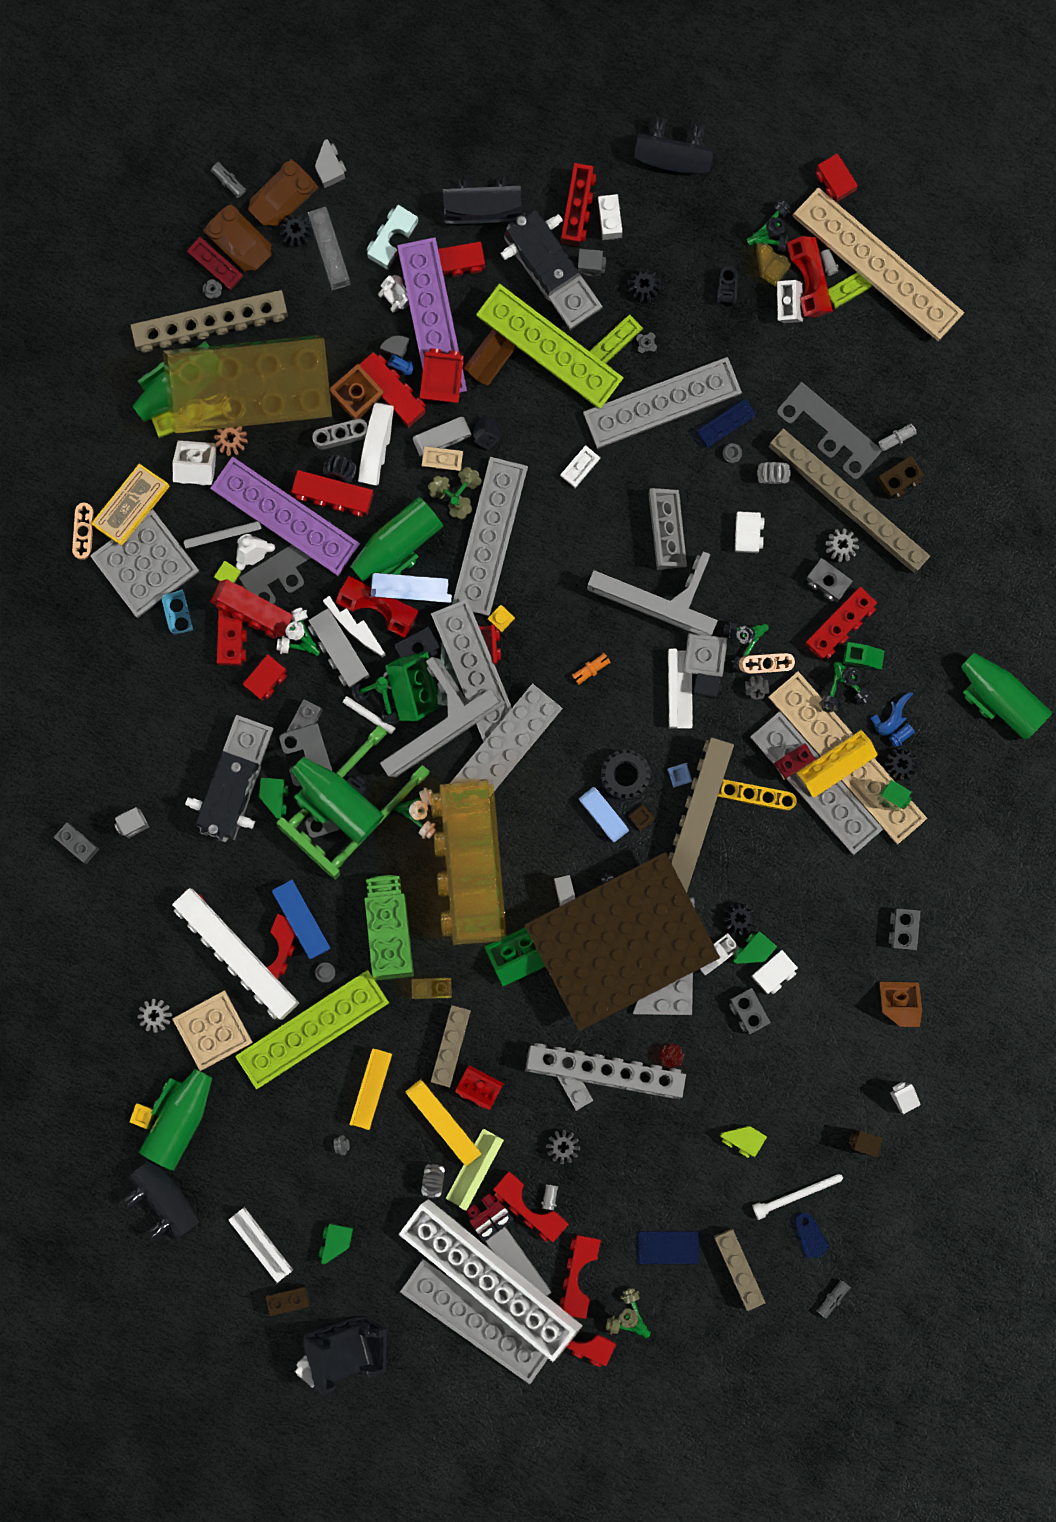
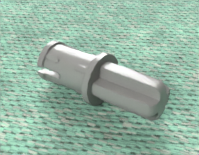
[879,423,917,450]

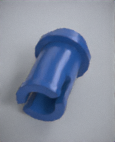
[388,354,414,375]
[889,723,915,747]

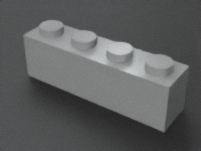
[308,608,370,688]
[485,1226,551,1296]

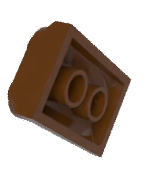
[248,159,318,227]
[203,204,272,273]

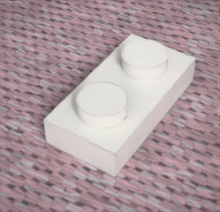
[561,445,600,488]

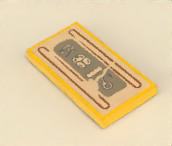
[91,464,170,546]

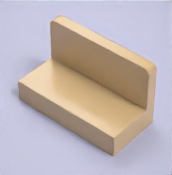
[422,446,463,471]

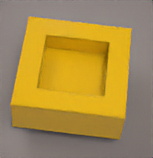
[488,605,515,633]
[130,1103,155,1129]

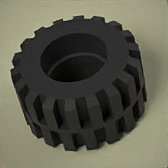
[601,749,650,800]

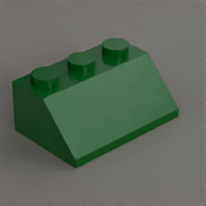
[386,652,441,721]
[484,927,546,986]

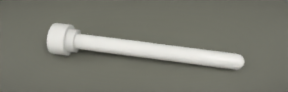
[752,1174,843,1220]

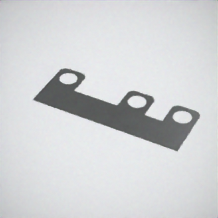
[777,382,883,479]
[239,521,331,604]
[280,723,340,838]

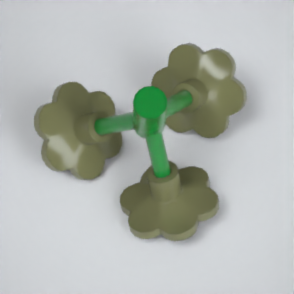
[428,467,482,519]

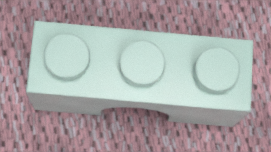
[367,205,418,270]

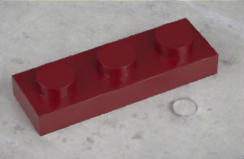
[187,237,243,291]

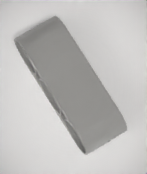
[412,417,471,457]
[313,419,368,449]

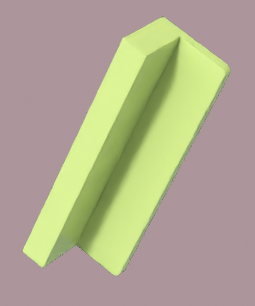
[446,1129,504,1210]

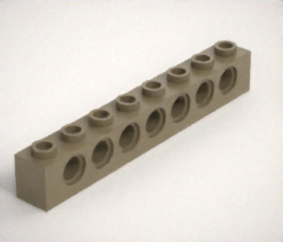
[131,290,288,352]

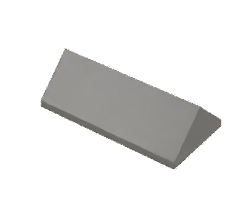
[649,488,687,570]

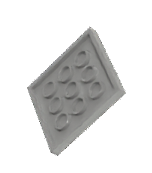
[90,509,200,618]

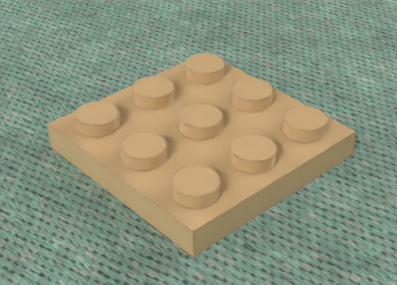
[173,991,253,1071]

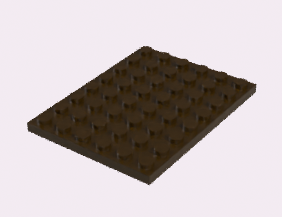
[525,852,720,1031]

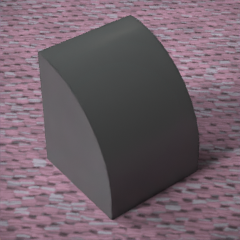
[380,336,409,359]

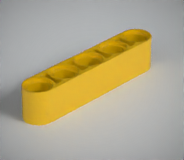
[717,779,796,811]
[405,1079,482,1167]

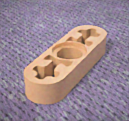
[73,503,94,560]
[739,653,795,673]

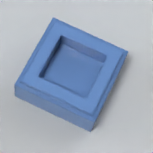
[668,763,692,788]

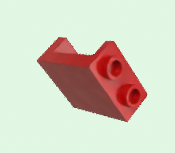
[420,348,464,403]

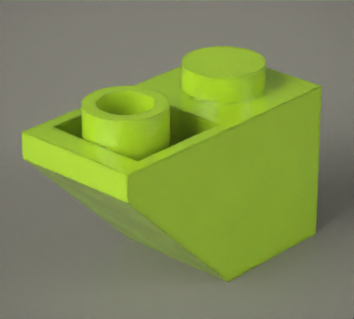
[720,1126,767,1158]

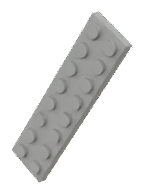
[583,357,742,449]
[452,457,528,617]
[431,599,512,742]
[433,683,563,826]
[750,712,883,855]
[400,1259,548,1384]

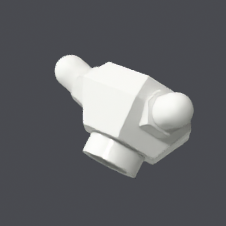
[236,534,275,571]

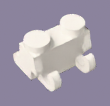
[378,275,410,313]

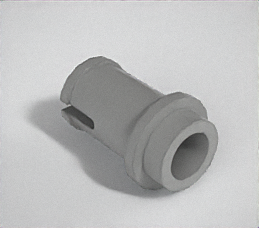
[820,249,839,276]
[541,1185,558,1210]

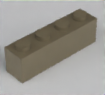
[431,1005,471,1087]
[714,1228,765,1311]

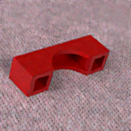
[787,236,833,317]
[336,576,418,638]
[266,914,298,979]
[493,1171,569,1242]
[559,1234,601,1319]
[564,1334,616,1367]

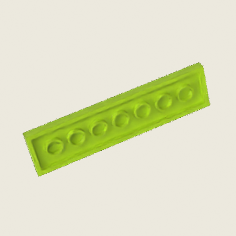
[476,284,623,409]
[235,970,389,1089]

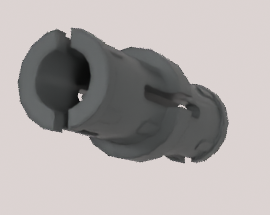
[210,162,246,198]
[817,1280,851,1319]

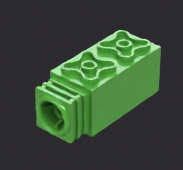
[365,875,414,981]

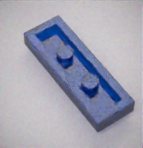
[697,399,756,448]

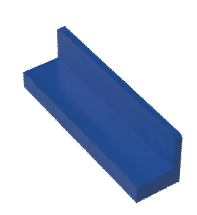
[272,880,330,959]

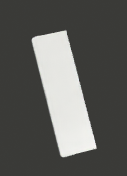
[668,649,692,729]

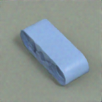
[579,787,629,843]

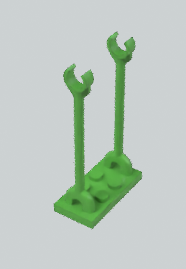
[277,725,430,880]

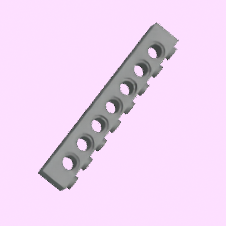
[525,1043,686,1100]

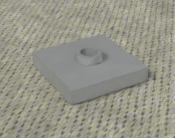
[683,633,727,677]

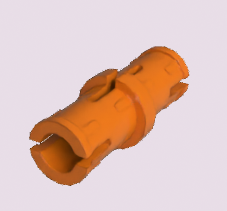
[572,653,611,685]

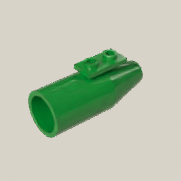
[132,341,228,422]
[350,496,443,581]
[961,653,1053,741]
[292,757,384,844]
[139,1069,212,1171]

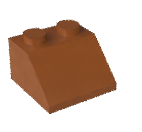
[329,364,384,420]

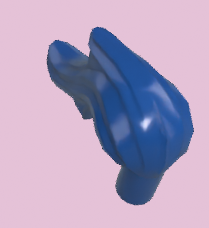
[871,693,913,735]

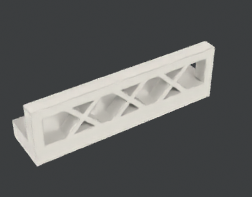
[229,1207,293,1282]

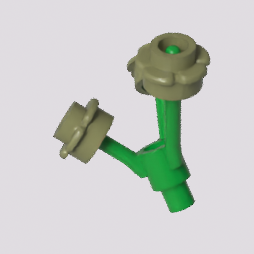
[606,1288,651,1338]

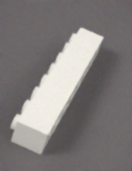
[172,888,299,1019]

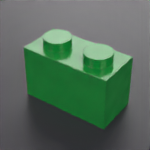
[877,780,912,811]

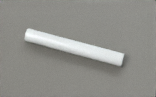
[342,696,395,734]

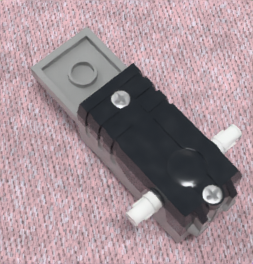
[501,210,602,330]
[185,715,274,842]

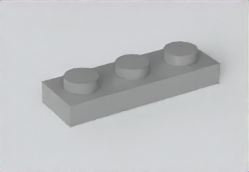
[547,1051,593,1110]

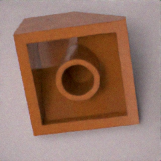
[879,982,922,1027]

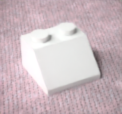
[173,441,216,485]

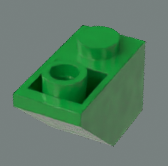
[843,642,884,670]
[259,778,289,820]
[733,931,777,964]
[319,1223,354,1264]

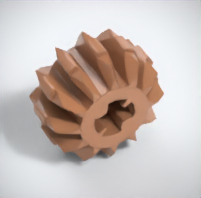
[214,423,248,456]

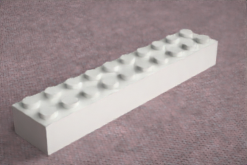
[399,1199,582,1361]

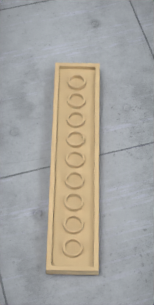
[793,187,964,342]
[768,672,927,844]

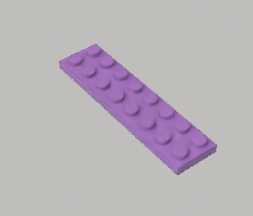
[397,238,467,392]
[210,457,361,576]

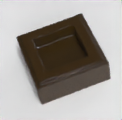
[628,804,656,832]

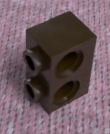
[877,455,924,499]
[849,1130,883,1157]
[266,1285,310,1316]

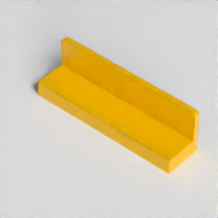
[797,730,878,798]
[350,1048,392,1130]

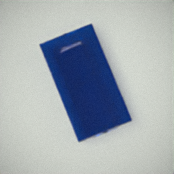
[638,1232,699,1264]

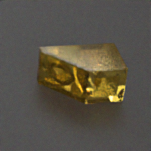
[756,242,791,287]
[412,978,452,999]

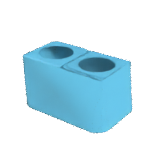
[162,590,193,635]

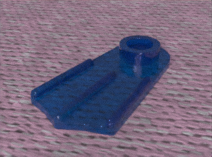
[796,1213,829,1257]

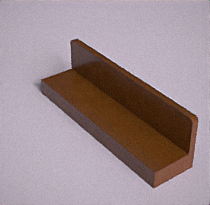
[463,329,517,386]

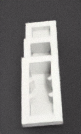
[358,402,394,485]
[323,596,385,657]

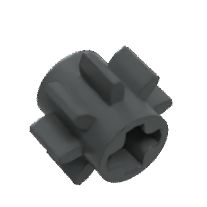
[745,676,769,699]

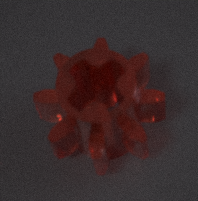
[659,1044,685,1068]

